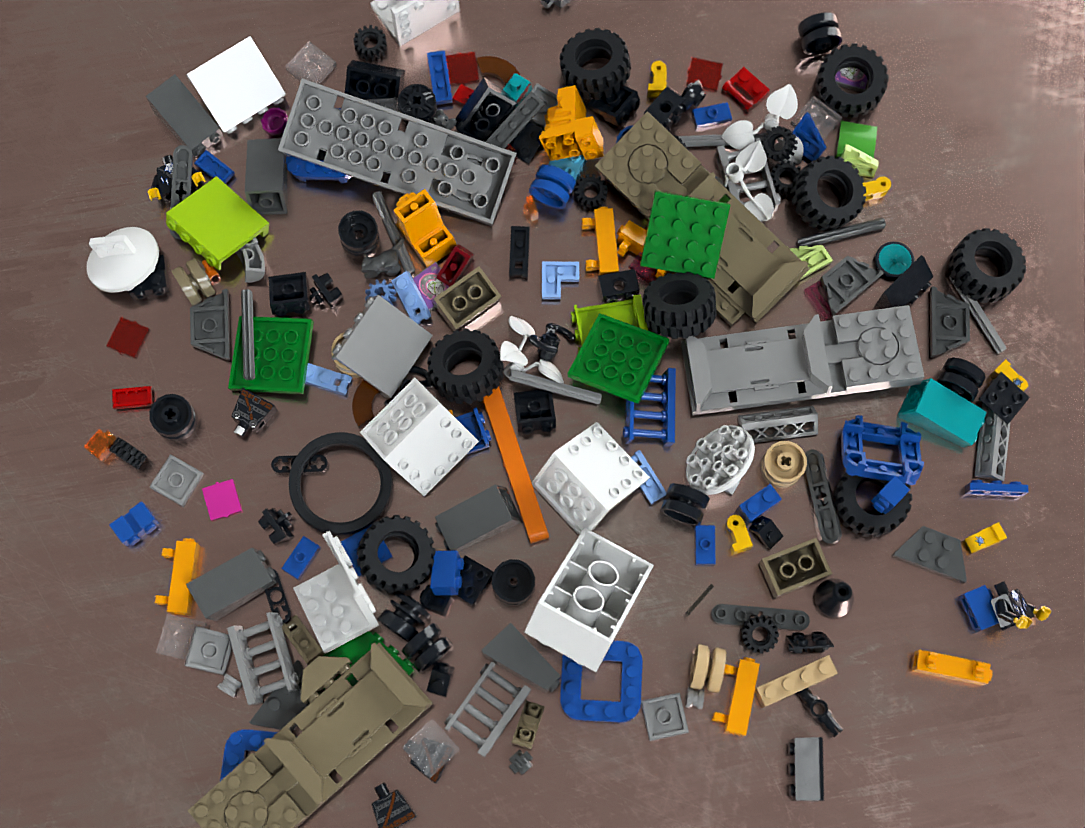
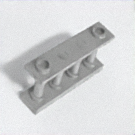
[715,138,781,212]
[227,612,299,705]
[444,662,531,758]

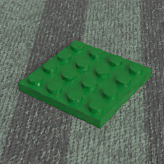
[640,190,731,279]
[567,313,669,404]
[228,316,314,394]

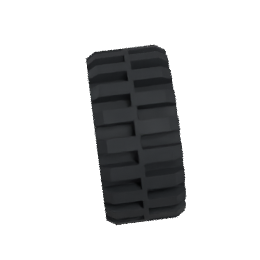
[559,28,631,100]
[816,43,889,118]
[791,155,866,231]
[948,228,1026,303]
[642,272,717,339]
[427,329,504,404]
[833,461,913,537]
[357,515,435,594]

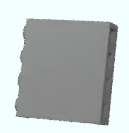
[331,295,433,398]

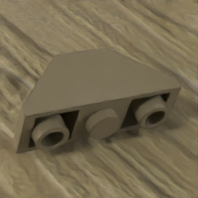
[301,656,352,704]
[512,700,545,750]

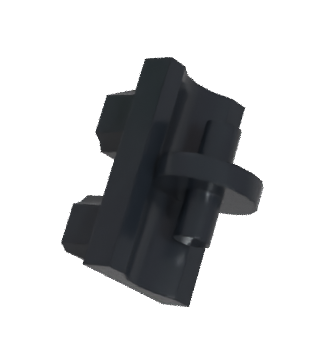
[309,273,343,309]
[258,508,294,544]

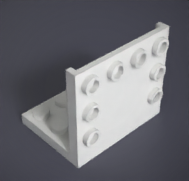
[370,0,460,47]
[360,378,479,496]
[532,422,650,536]
[293,531,379,654]

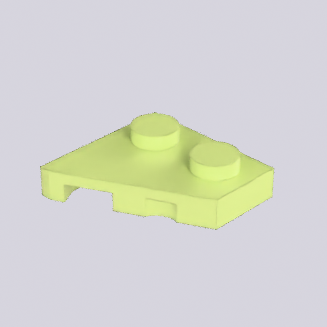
[841,144,878,178]
[789,245,833,280]

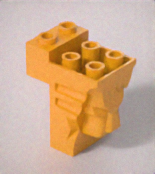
[539,85,603,161]
[393,189,457,268]

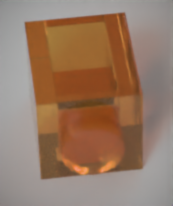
[84,429,116,463]

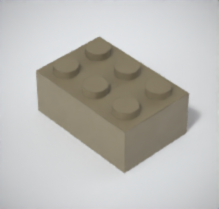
[432,266,502,331]
[759,538,832,599]

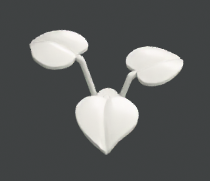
[722,84,803,165]
[715,140,774,222]
[500,316,564,383]

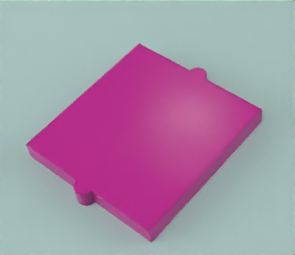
[202,479,242,521]

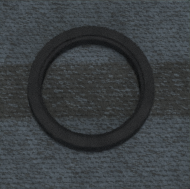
[288,432,392,535]

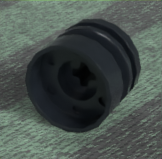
[397,84,437,128]
[338,210,379,257]
[377,592,431,642]

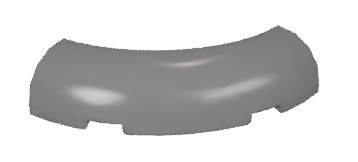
[236,237,265,282]

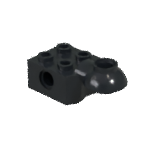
[644,80,706,132]

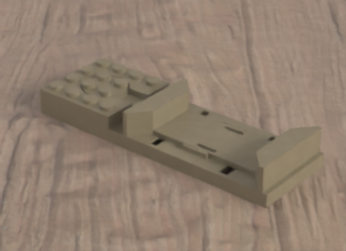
[595,111,810,324]
[188,642,433,828]

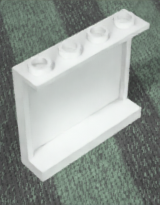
[186,36,286,134]

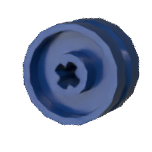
[529,165,576,209]

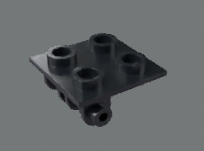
[505,122,545,164]
[979,372,1030,425]
[456,555,494,606]
[786,631,834,654]

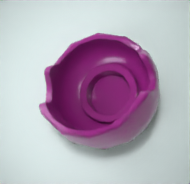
[261,108,288,136]

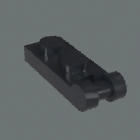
[509,226,530,278]

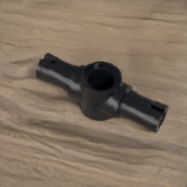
[797,688,844,737]

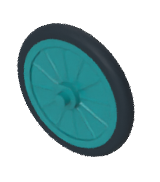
[875,241,914,279]

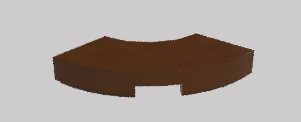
[476,56,521,86]
[352,380,380,428]

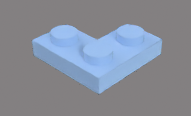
[542,261,579,299]

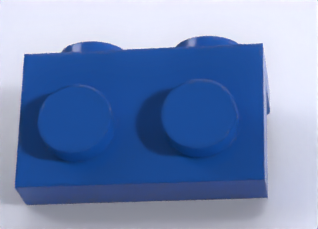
[455,408,491,454]

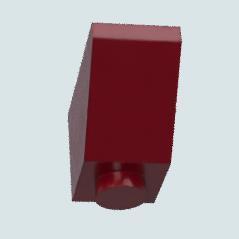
[436,244,474,287]

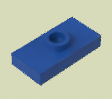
[692,102,732,128]
[194,150,235,184]
[695,525,716,565]
[281,536,320,580]

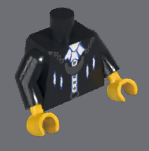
[148,155,206,202]
[991,581,1051,631]

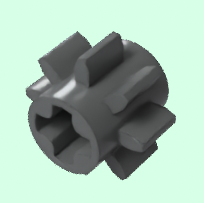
[509,750,533,775]

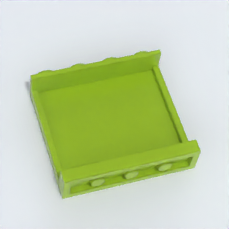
[166,176,269,270]
[571,294,648,352]

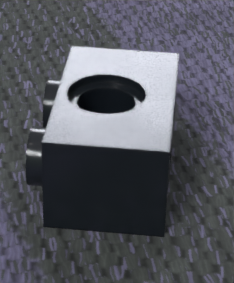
[597,269,640,303]

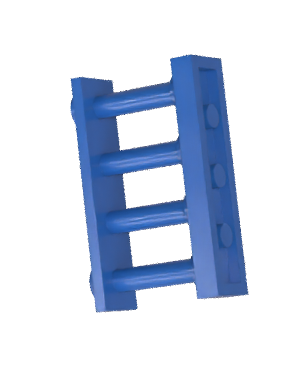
[623,368,676,447]

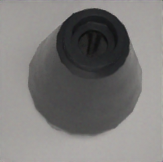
[814,578,854,618]

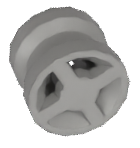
[217,673,242,698]
[685,687,704,709]

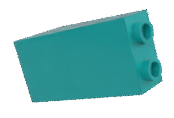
[897,378,987,447]

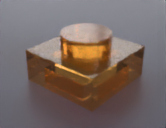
[523,196,538,221]

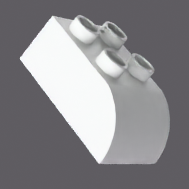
[524,527,654,672]

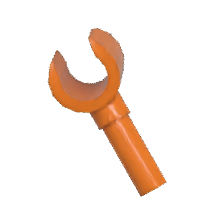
[202,260,219,281]

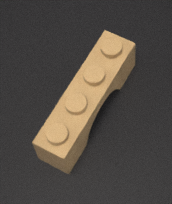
[755,655,838,708]

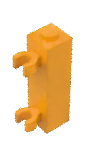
[581,207,619,276]
[616,220,676,277]
[155,538,200,616]
[912,649,993,685]
[712,657,760,737]

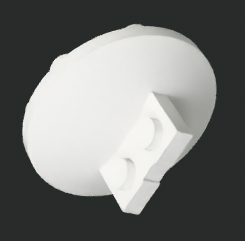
[87,227,159,293]
[686,425,755,495]

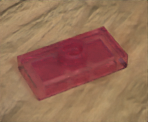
[628,252,667,284]

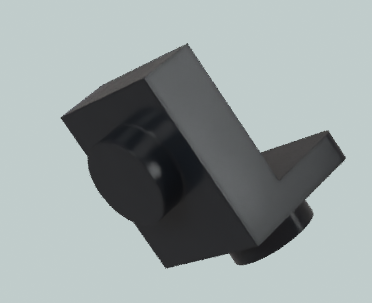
[749,516,784,549]
[420,584,453,616]
[427,662,454,697]

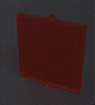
[446,52,479,85]
[686,57,723,91]
[106,317,150,358]

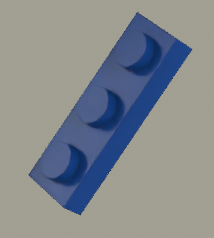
[427,50,453,105]
[965,480,1029,496]

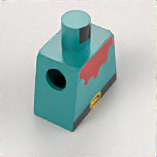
[503,73,532,111]

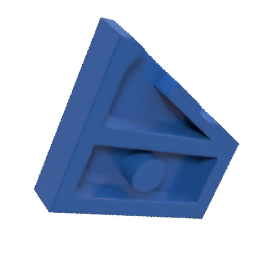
[793,112,827,161]

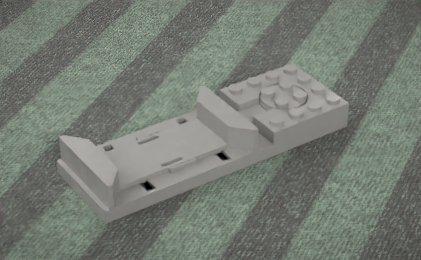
[278,78,516,226]
[681,305,924,415]

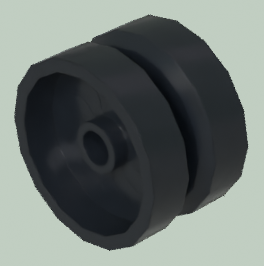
[798,12,842,55]
[936,357,986,402]
[149,394,197,441]
[660,483,710,526]
[492,559,535,606]
[401,623,453,673]

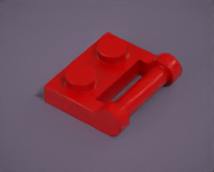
[722,67,770,112]

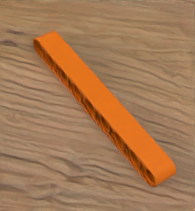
[482,386,549,544]

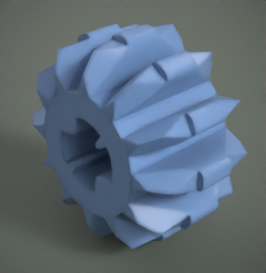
[365,279,397,305]

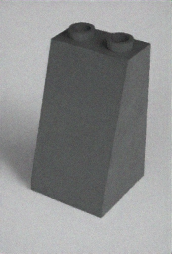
[146,74,223,158]
[245,138,288,215]
[435,484,522,552]
[186,547,277,621]
[481,623,561,693]

